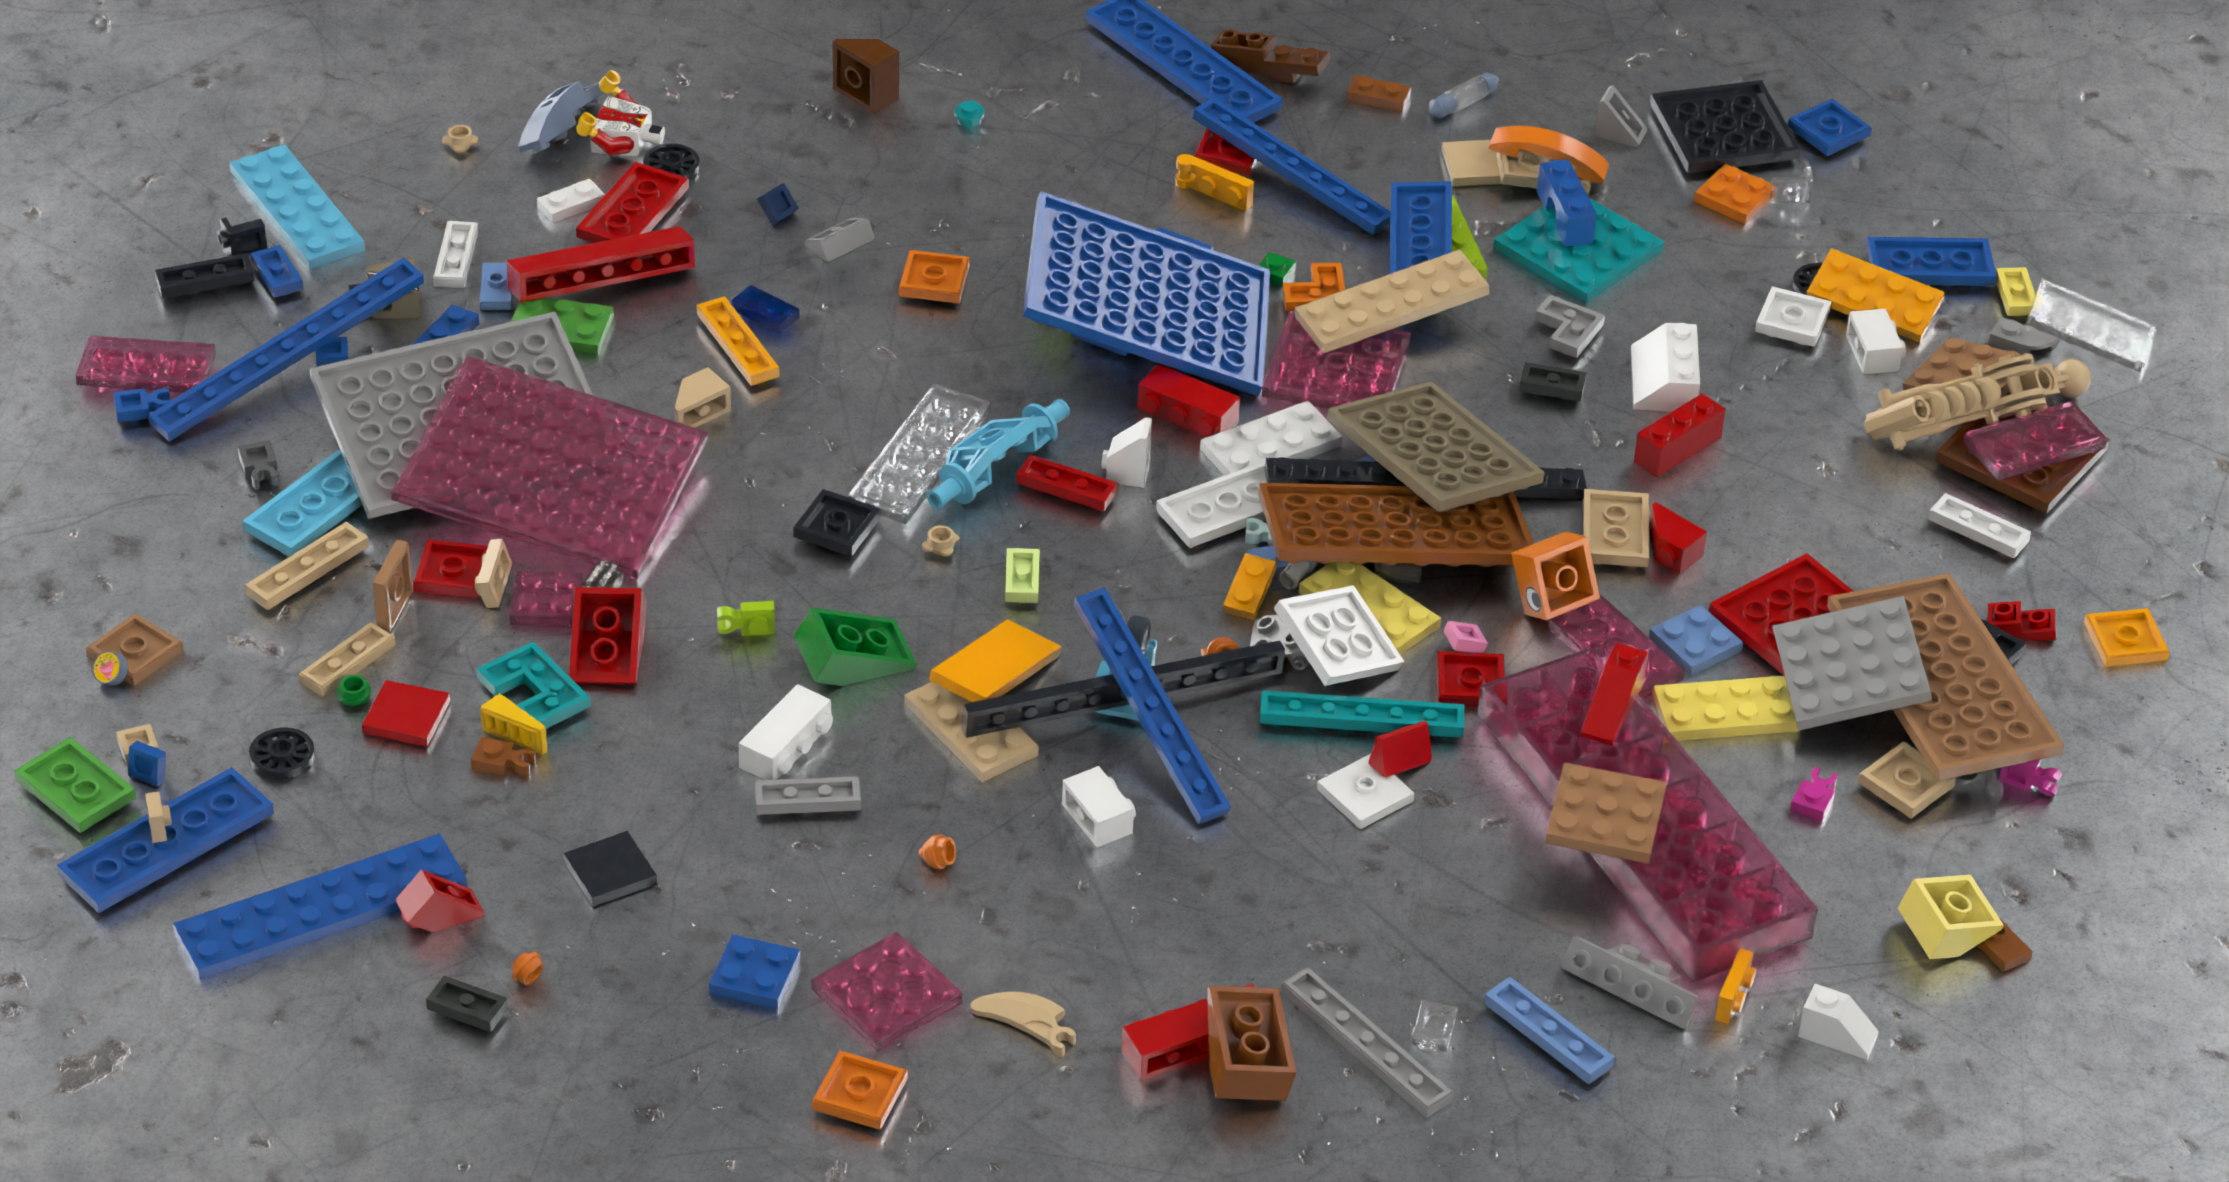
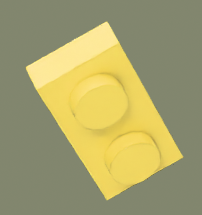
[1996,267,2039,316]

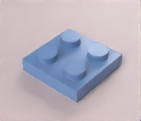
[1648,605,1743,677]

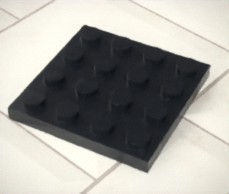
[1650,80,1801,173]

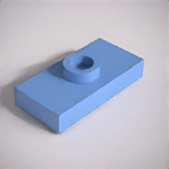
[480,263,513,310]

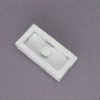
[537,179,605,224]

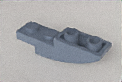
[518,81,604,153]

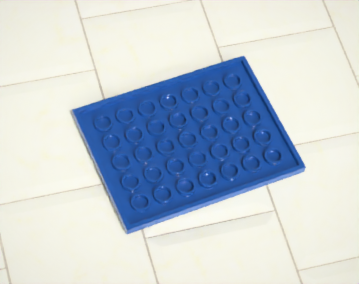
[1023,191,1270,396]

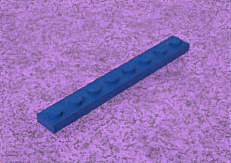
[1192,98,1391,235]
[1073,587,1231,825]

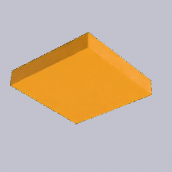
[2084,608,2170,667]

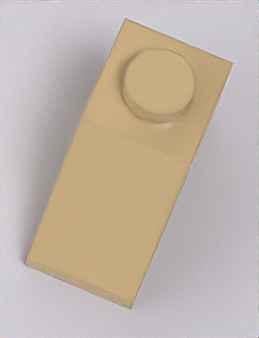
[675,367,731,435]

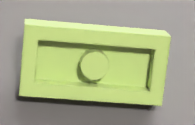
[1005,548,1040,603]

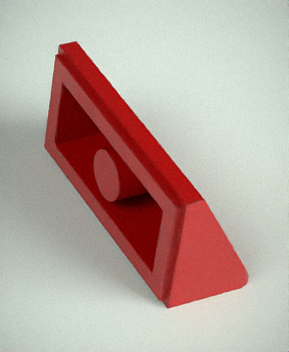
[1368,721,1432,777]

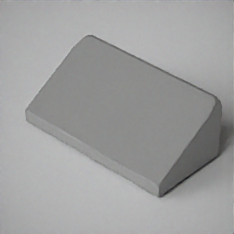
[805,218,875,262]

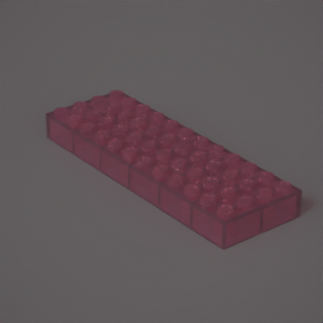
[1478,646,1818,982]

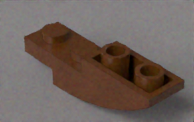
[1211,29,1331,83]

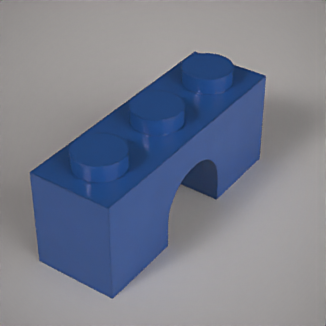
[1537,159,1597,247]

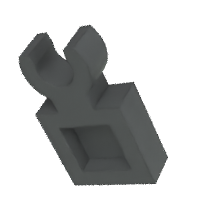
[238,440,277,490]

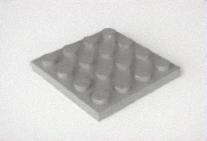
[1773,596,1932,730]

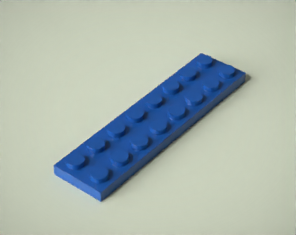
[1085,0,1283,123]
[173,833,468,980]

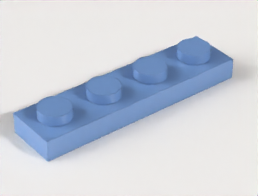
[1484,977,1615,1084]

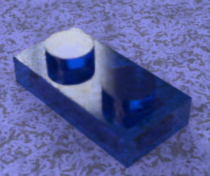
[731,285,800,334]

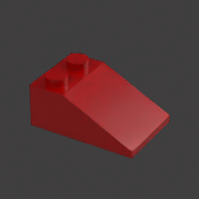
[569,587,647,685]

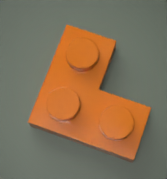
[1282,263,1346,312]

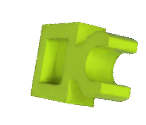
[717,601,775,636]

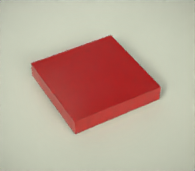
[1194,128,1257,176]
[413,540,488,599]
[1436,651,1506,708]
[362,680,451,747]

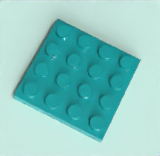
[1493,197,1665,303]

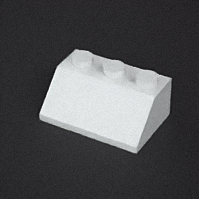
[1631,323,1700,412]

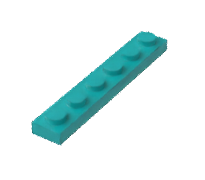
[1260,690,1465,738]

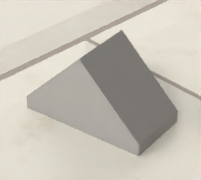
[1595,85,1648,147]

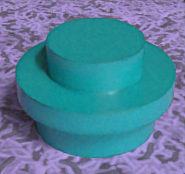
[955,100,984,127]

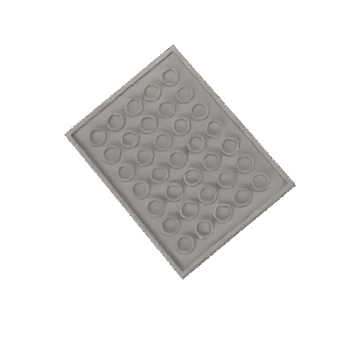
[310,312,618,519]

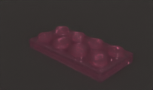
[75,335,216,393]
[1964,401,2108,481]
[1548,595,1685,704]

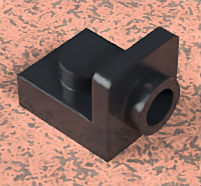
[217,217,267,256]

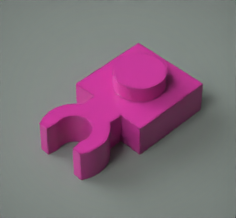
[1999,759,2062,797]
[1790,767,1837,822]

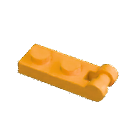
[1175,154,1254,211]

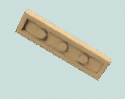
[245,522,369,610]

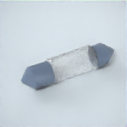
[1429,72,1499,119]

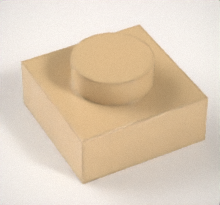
[116,724,159,764]
[145,792,172,843]

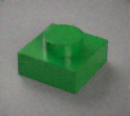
[1258,252,1296,287]

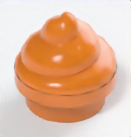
[918,834,956,869]

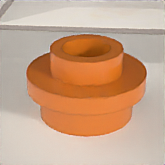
[511,951,545,985]

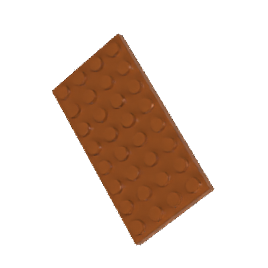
[1258,483,1534,567]

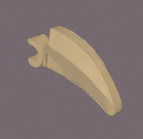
[970,992,1076,1057]

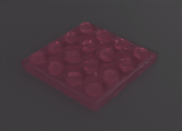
[1262,311,1411,409]

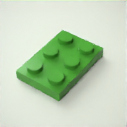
[511,298,614,355]
[14,737,136,833]

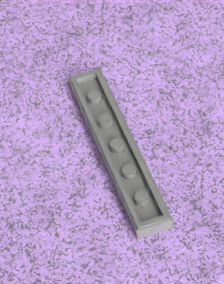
[1281,967,1454,1118]

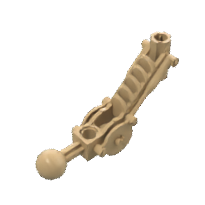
[1864,353,2091,451]

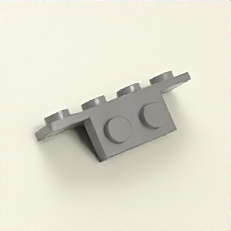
[1561,936,1699,1028]

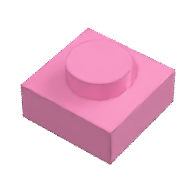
[1443,621,1488,653]

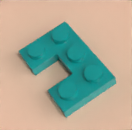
[476,641,591,729]

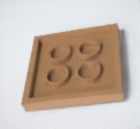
[1903,337,2022,398]
[1545,763,1667,864]

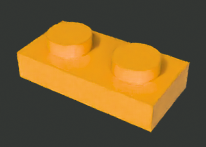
[1223,553,1277,621]
[1715,948,1756,1025]

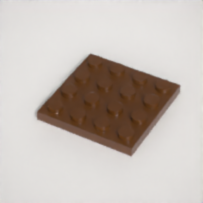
[1935,392,2110,514]

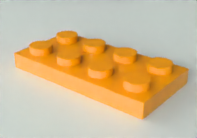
[1807,248,1945,343]

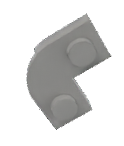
[1988,310,2069,354]

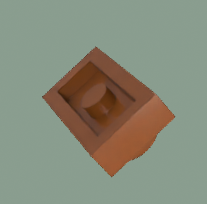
[1346,75,1411,113]

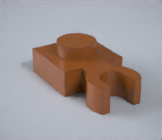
[471,737,536,777]

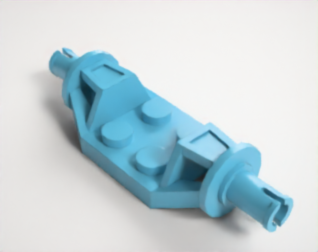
[927,399,1070,509]

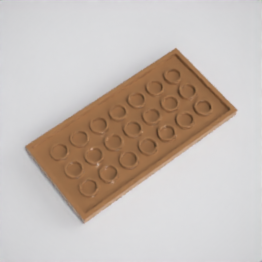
[1827,573,2064,781]

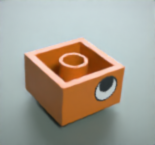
[1511,532,1600,620]

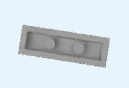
[755,776,861,815]

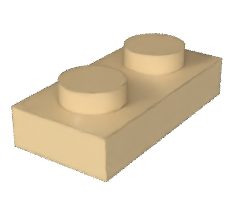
[475,538,513,608]

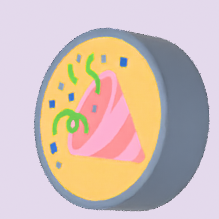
[92,650,128,686]

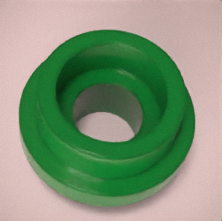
[337,675,371,706]

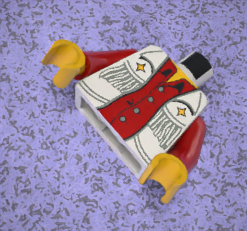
[576,70,665,156]

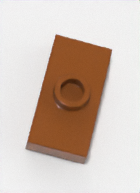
[1977,919,2033,972]

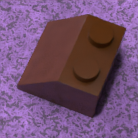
[832,39,899,114]

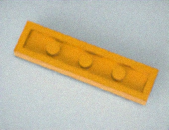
[697,296,779,386]

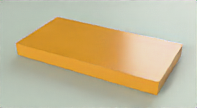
[929,619,1062,702]

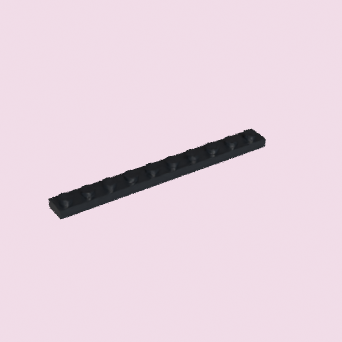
[1264,457,1587,500]
[961,640,1285,738]

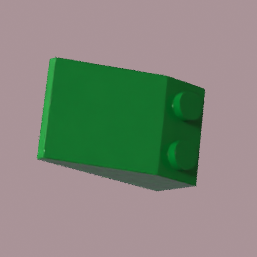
[793,607,917,686]

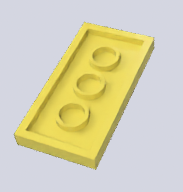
[1299,562,1441,655]
[1652,676,1799,742]

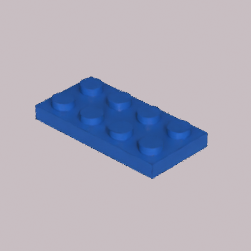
[1866,237,1997,287]

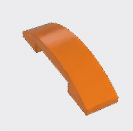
[1488,126,1609,185]

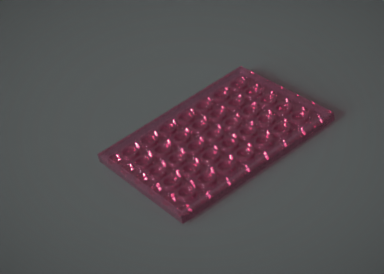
[391,356,708,579]

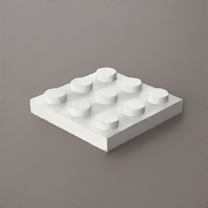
[1274,585,1405,686]

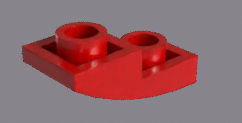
[1988,601,2057,641]

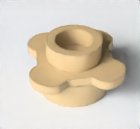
[442,125,478,152]
[922,525,959,556]

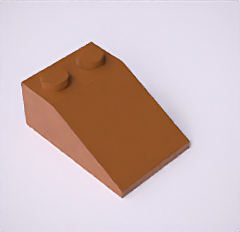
[1207,985,1297,1101]

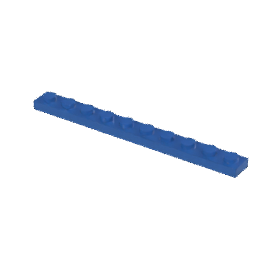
[148,257,424,441]

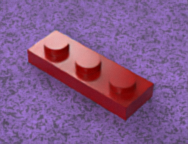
[1016,455,1118,511]

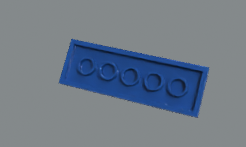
[1390,181,1452,311]
[56,767,274,913]

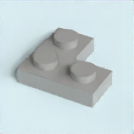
[1535,295,1605,358]

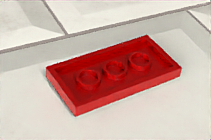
[576,162,689,243]

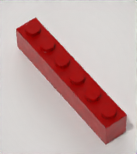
[506,226,695,303]

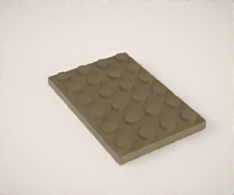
[1327,381,1544,512]

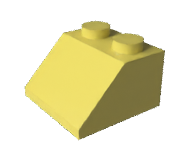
[1897,875,2004,959]

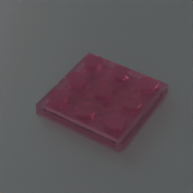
[811,931,963,1052]

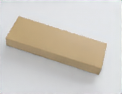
[298,622,396,698]

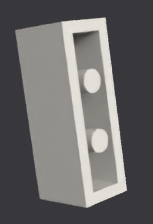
[739,684,833,780]

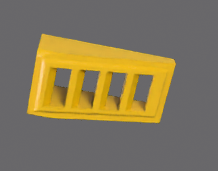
[480,693,548,755]

